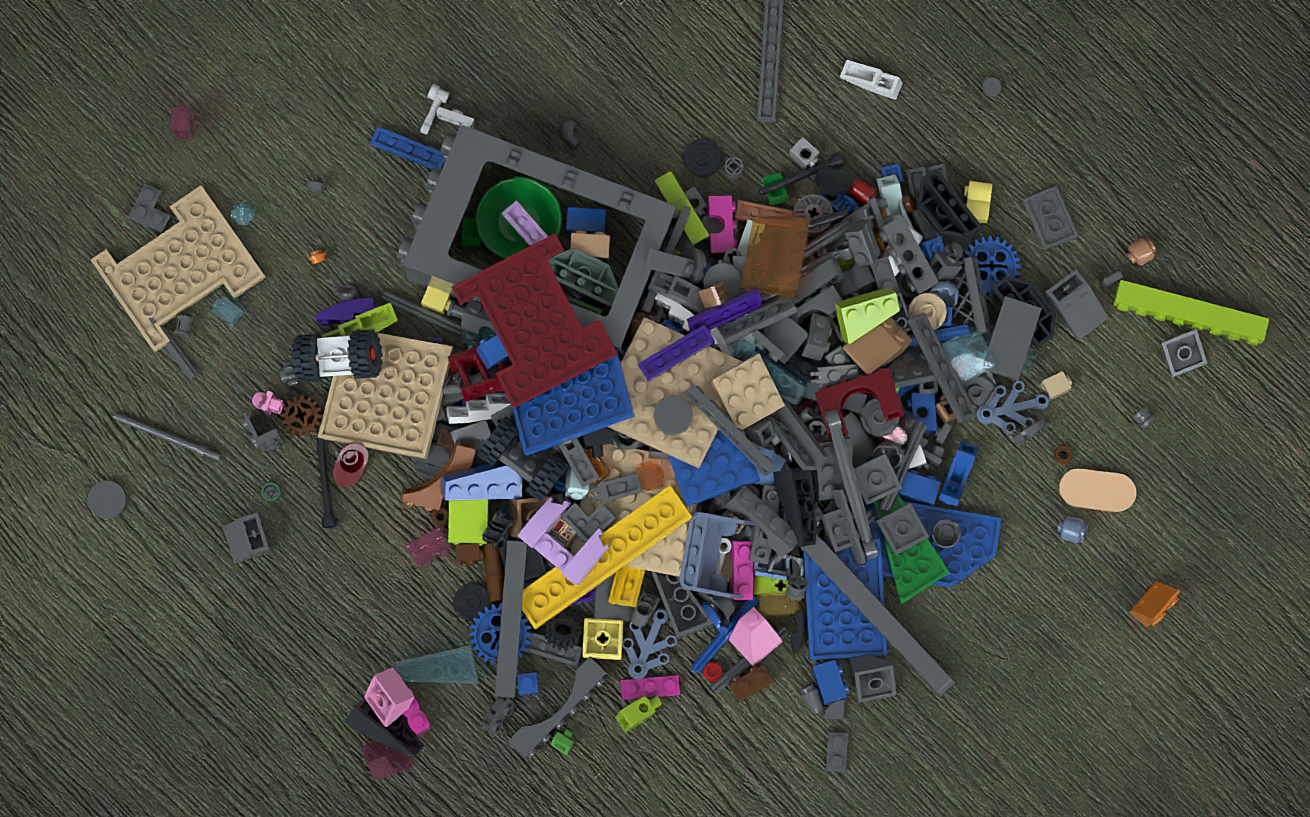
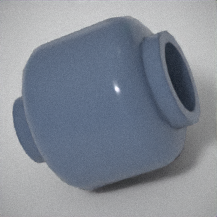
[1058,516,1088,543]

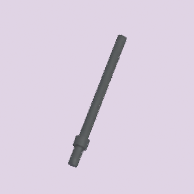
[113,412,222,461]

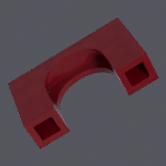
[815,368,904,440]

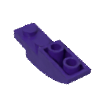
[315,298,393,326]

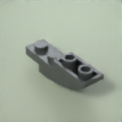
[870,256,912,332]
[647,270,710,314]

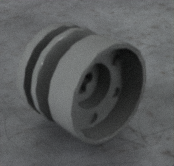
[792,194,833,240]

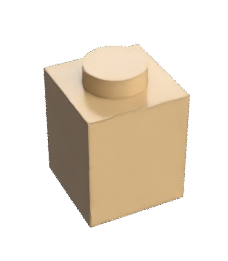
[1040,371,1072,401]

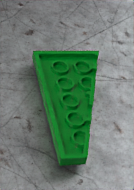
[873,493,950,605]

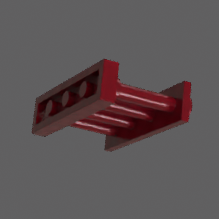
[448,346,507,402]

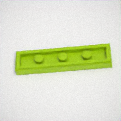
[654,171,709,246]

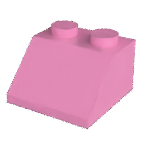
[364,667,414,727]

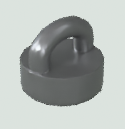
[945,242,963,261]
[338,285,358,302]

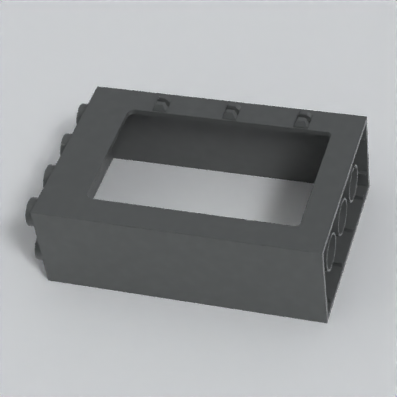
[397,125,677,357]

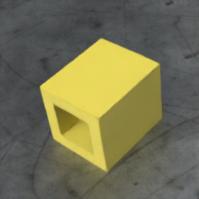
[421,286,452,315]

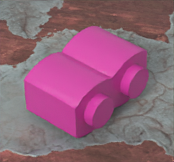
[403,697,431,736]

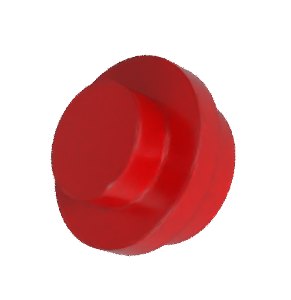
[703,662,722,682]

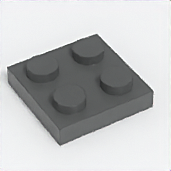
[853,453,902,505]
[876,503,929,556]

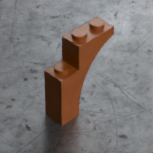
[401,440,476,511]

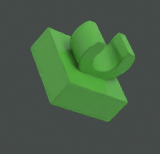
[551,729,574,755]

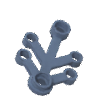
[976,381,1050,434]
[622,608,677,679]

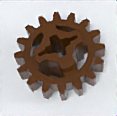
[280,395,323,438]

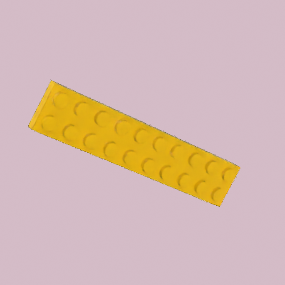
[522,485,693,629]

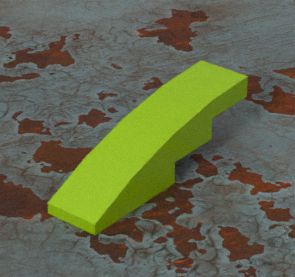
[321,303,398,338]

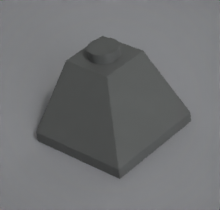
[850,655,896,703]

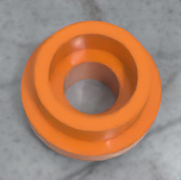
[308,249,327,264]

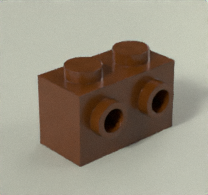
[729,665,773,703]

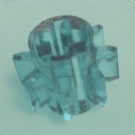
[231,202,255,225]

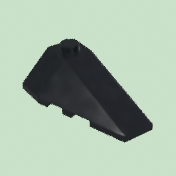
[773,468,819,547]
[345,698,424,758]

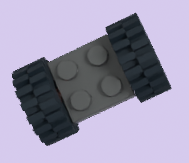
[477,416,569,502]

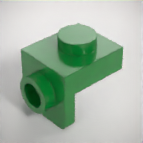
[763,173,788,206]
[462,218,481,247]

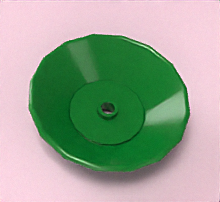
[475,176,562,259]

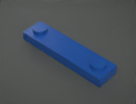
[370,127,444,170]

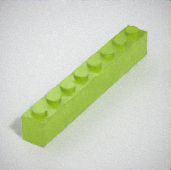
[1113,280,1269,345]

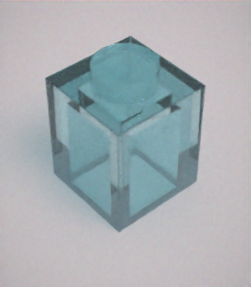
[211,296,243,328]

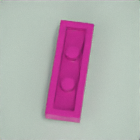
[620,675,680,700]

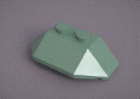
[548,248,619,307]

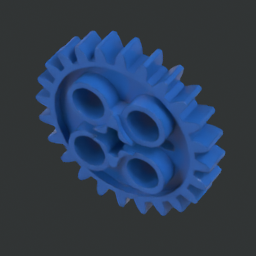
[960,236,1022,298]
[469,603,532,665]

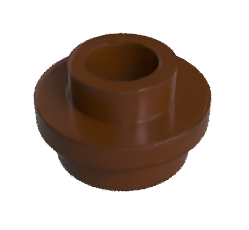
[1053,445,1073,465]
[431,507,449,527]

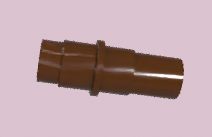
[483,543,505,603]

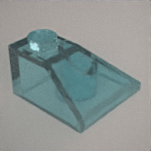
[941,333,996,384]

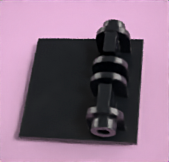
[482,499,514,549]

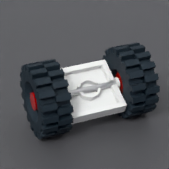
[291,329,383,383]

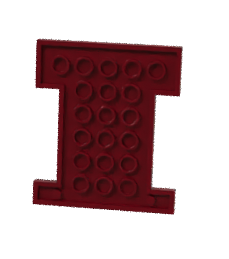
[451,233,618,408]

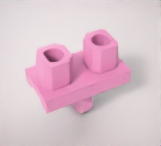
[252,391,285,416]

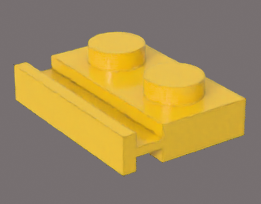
[608,566,645,607]

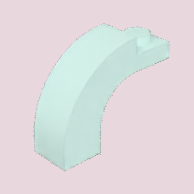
[877,175,913,238]

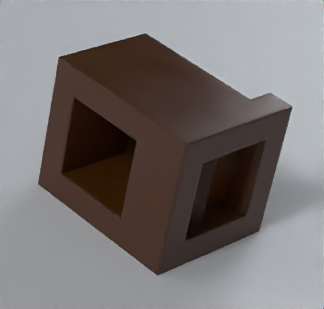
[456,544,484,566]

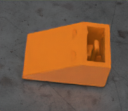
[1129,581,1180,627]

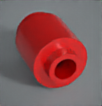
[849,179,877,205]

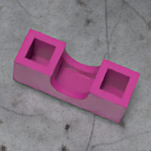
[707,196,737,256]
[729,539,753,600]

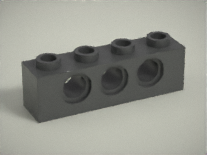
[878,215,939,294]

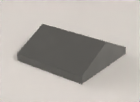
[1160,328,1208,377]

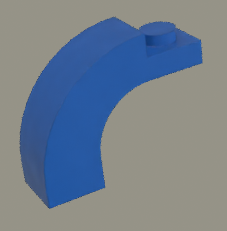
[939,441,979,506]

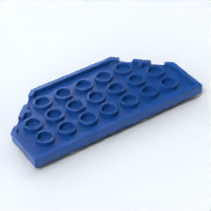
[848,494,1002,588]

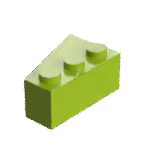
[835,287,900,344]

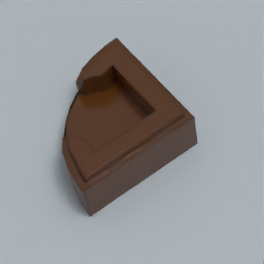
[436,427,455,451]

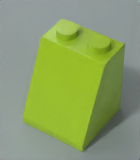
[448,499,490,546]

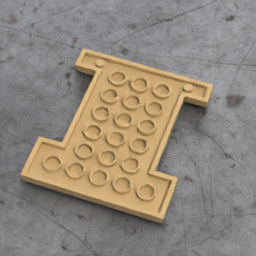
[91,185,266,352]

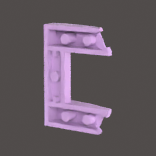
[517,498,609,585]

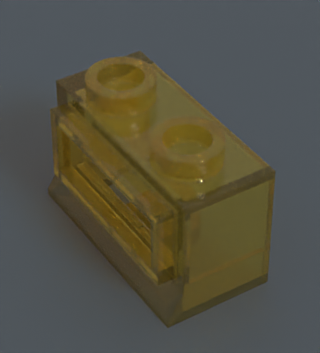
[759,593,799,616]

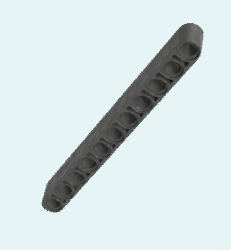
[797,534,955,697]

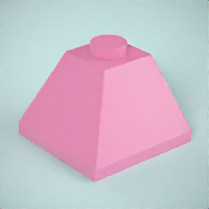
[729,607,783,667]

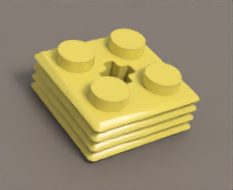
[582,618,623,660]

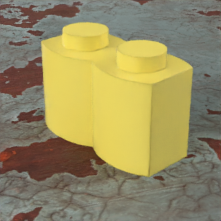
[964,181,992,224]

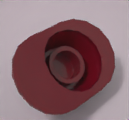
[333,443,369,487]

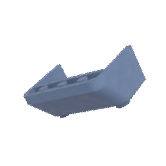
[680,512,756,599]

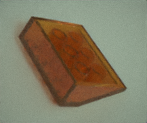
[740,216,810,298]

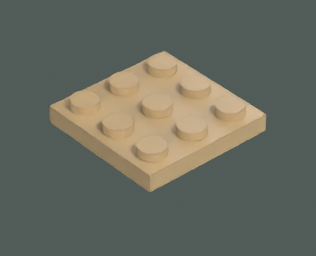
[710,354,785,430]

